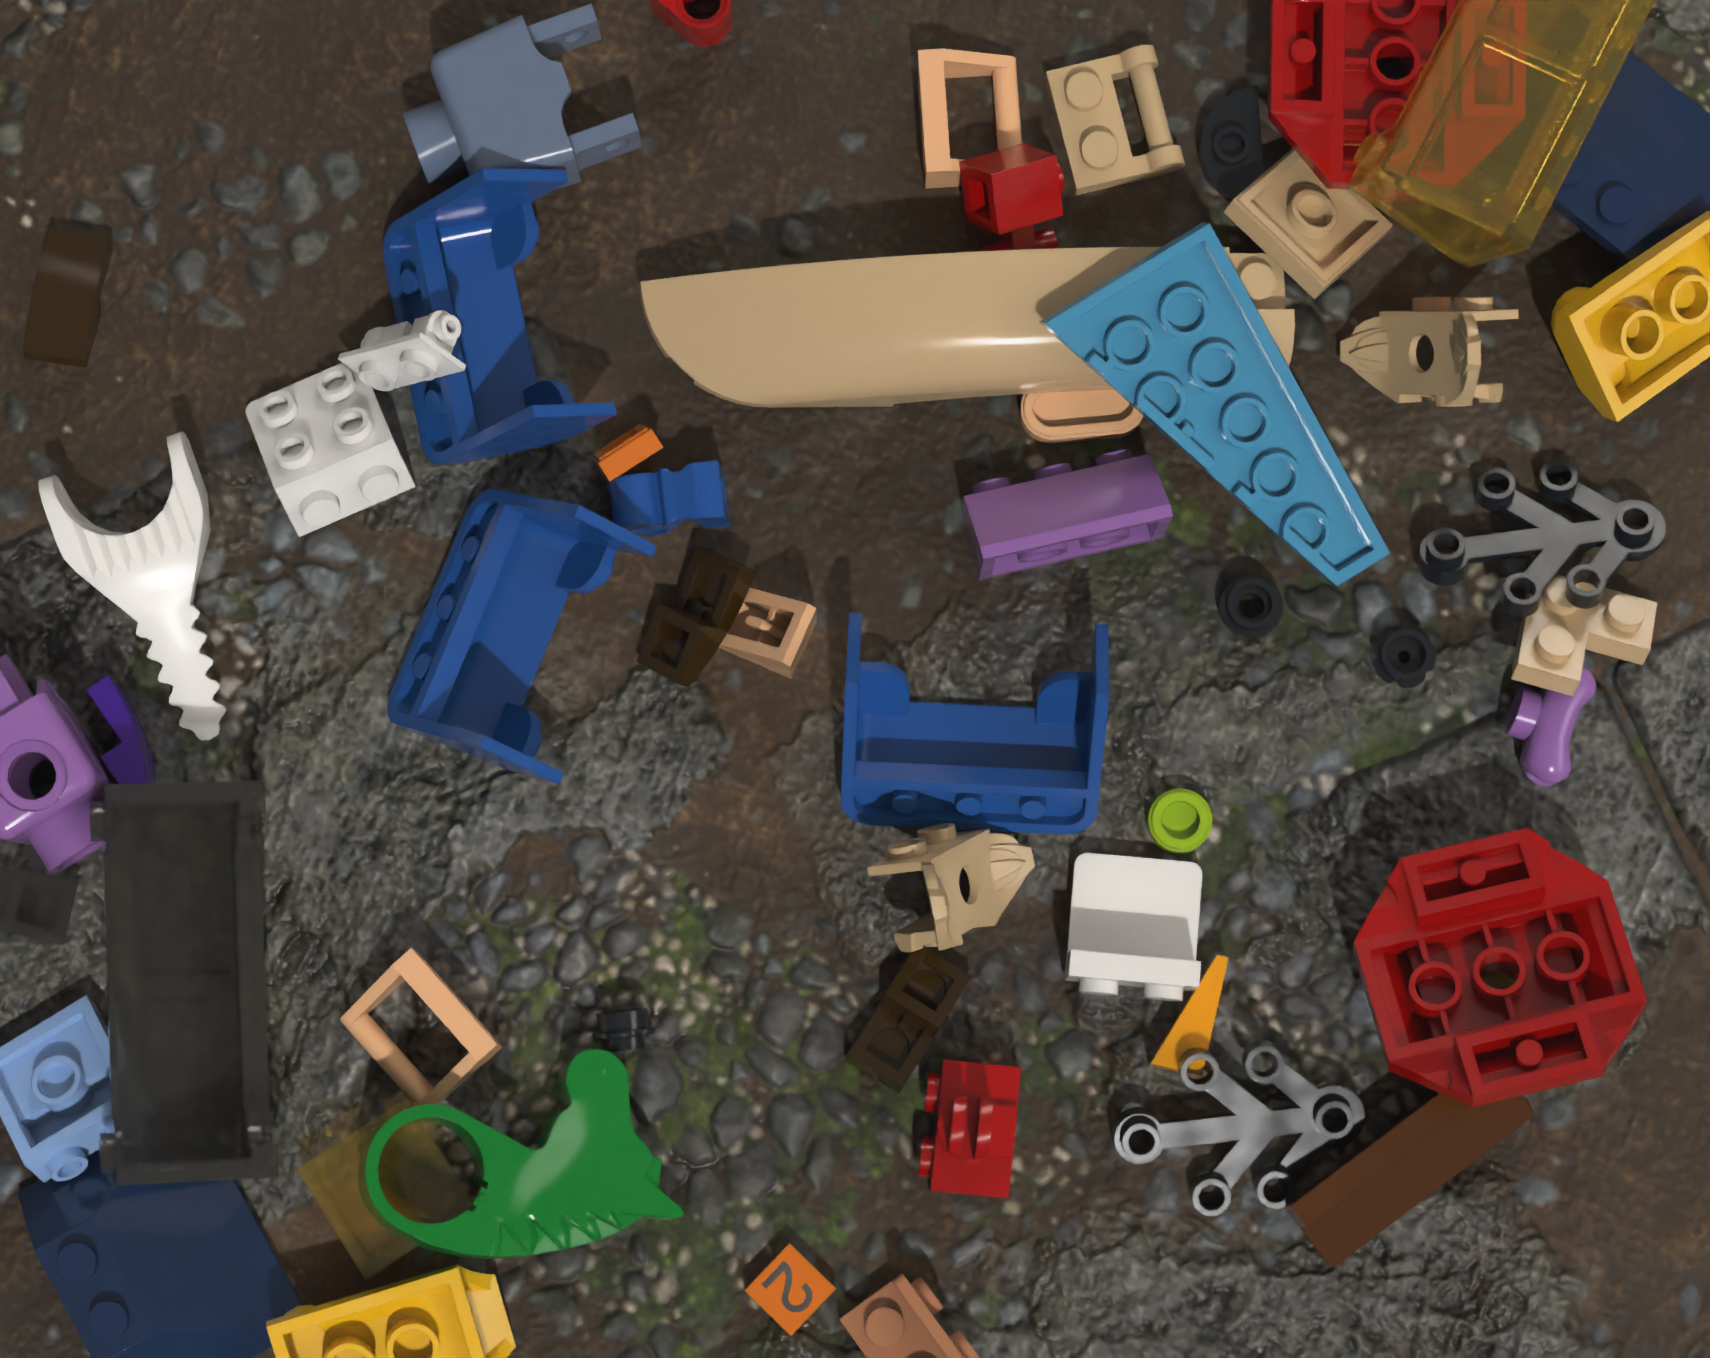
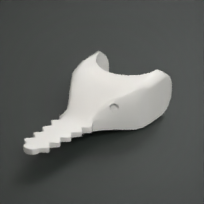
[38,432,227,741]

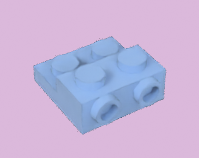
[0,995,156,1182]

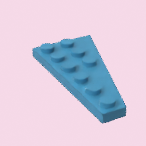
[1039,222,1390,586]

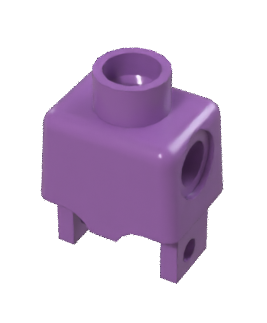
[0,654,117,874]

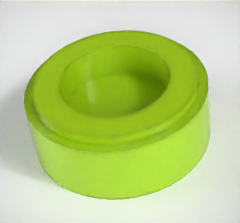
[1147,789,1212,854]

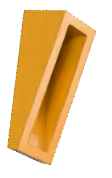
[1148,955,1229,1077]

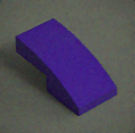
[87,675,158,816]

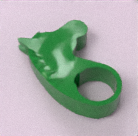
[358,1049,684,1259]

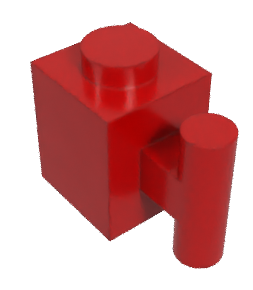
[959,143,1064,251]

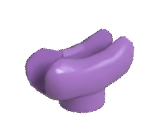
[1505,668,1597,786]

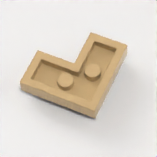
[1511,575,1657,696]

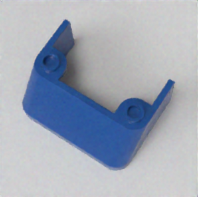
[383,168,617,465]
[387,489,657,784]
[841,613,1110,834]

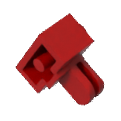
[918,1059,1021,1199]

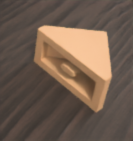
[719,588,817,679]

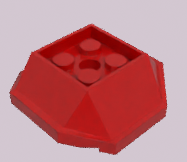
[1268,0,1527,193]
[1353,828,1647,1107]

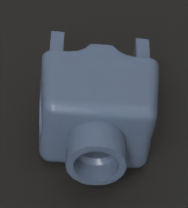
[402,4,642,190]

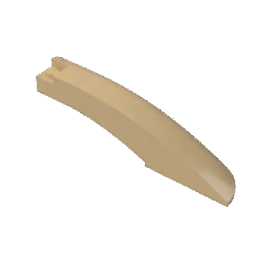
[639,247,1295,408]

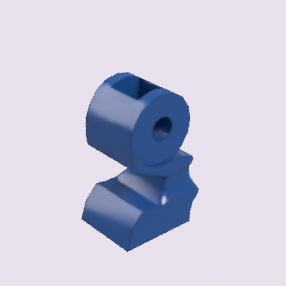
[606,460,731,537]

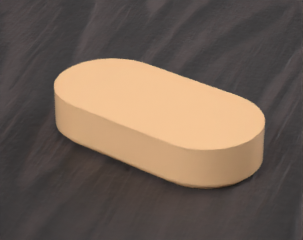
[1019,390,1143,444]

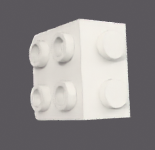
[245,363,416,537]
[1064,853,1202,1001]

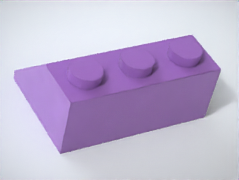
[961,449,1173,580]

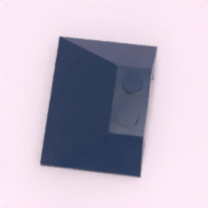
[1478,11,1710,273]
[17,1096,303,1358]

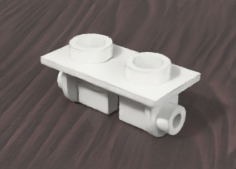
[338,310,467,392]

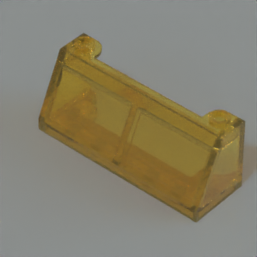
[1347,0,1655,269]

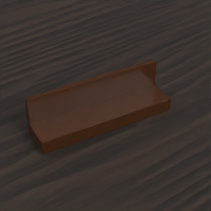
[1284,1091,1534,1267]

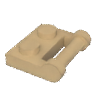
[1045,45,1185,196]

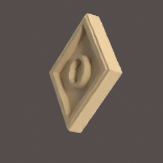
[1224,148,1393,299]

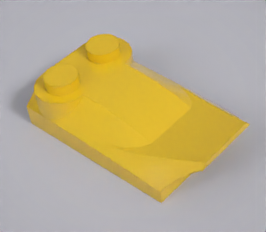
[1551,211,1710,422]
[266,1264,516,1358]

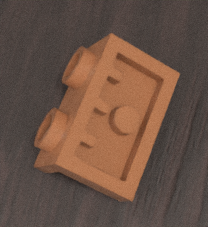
[839,1273,980,1358]

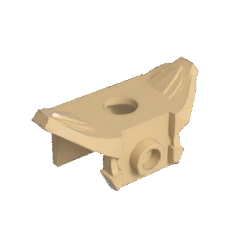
[1340,297,1519,407]
[867,823,1035,952]

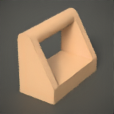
[916,48,1022,189]
[339,948,502,1106]

